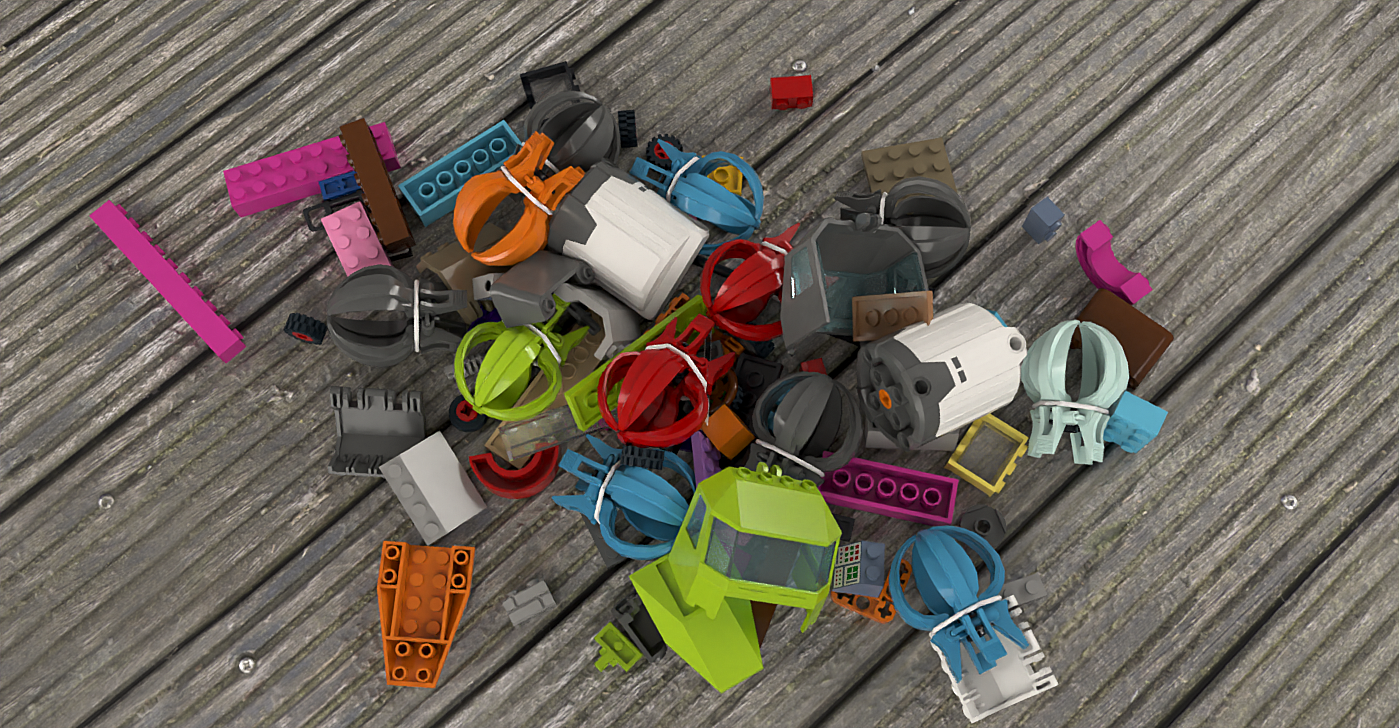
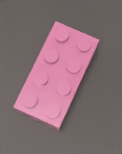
[321,201,394,276]

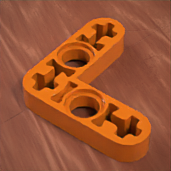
[830,559,912,624]

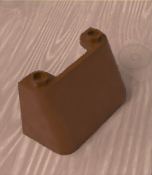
[1069,288,1174,390]

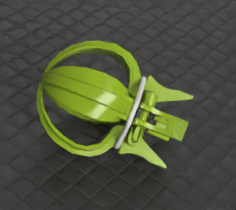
[454,293,590,421]

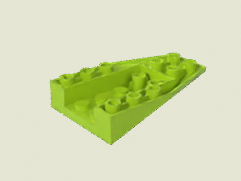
[629,529,764,694]

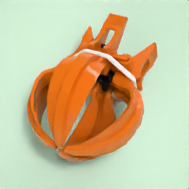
[453,131,586,266]

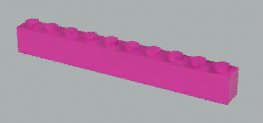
[89,200,247,363]

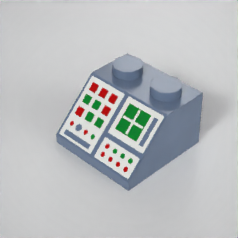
[832,541,885,598]

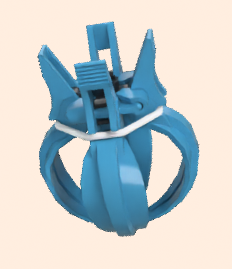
[630,139,764,256]
[552,434,700,560]
[889,525,1029,683]

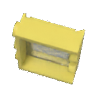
[944,413,1029,497]

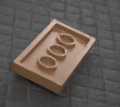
[852,291,933,341]

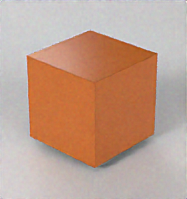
[701,404,756,460]

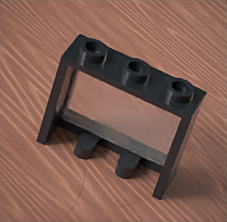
[520,61,584,129]

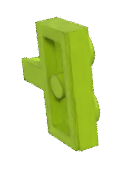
[594,621,643,672]

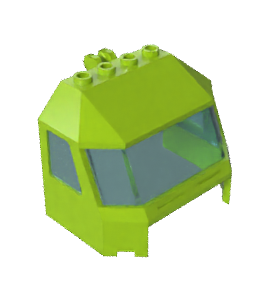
[668,462,842,633]

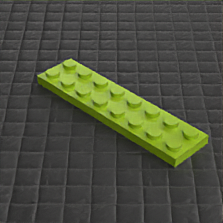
[564,295,715,432]

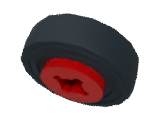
[449,393,488,433]

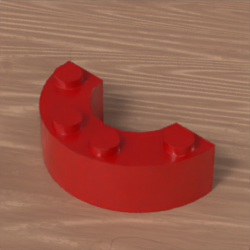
[468,441,562,499]

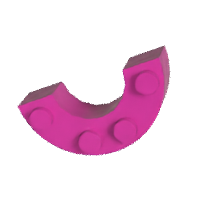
[1075,220,1153,305]

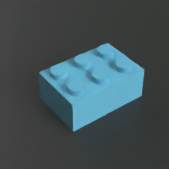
[1103,391,1168,453]

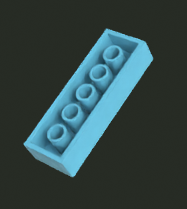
[398,120,522,227]

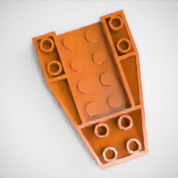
[377,541,476,688]

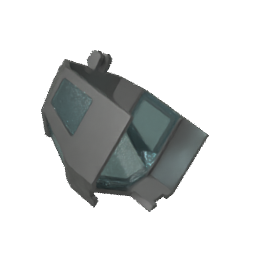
[780,212,934,357]

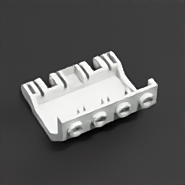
[929,595,1059,724]

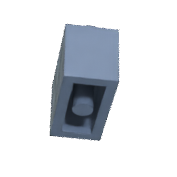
[1022,196,1065,244]

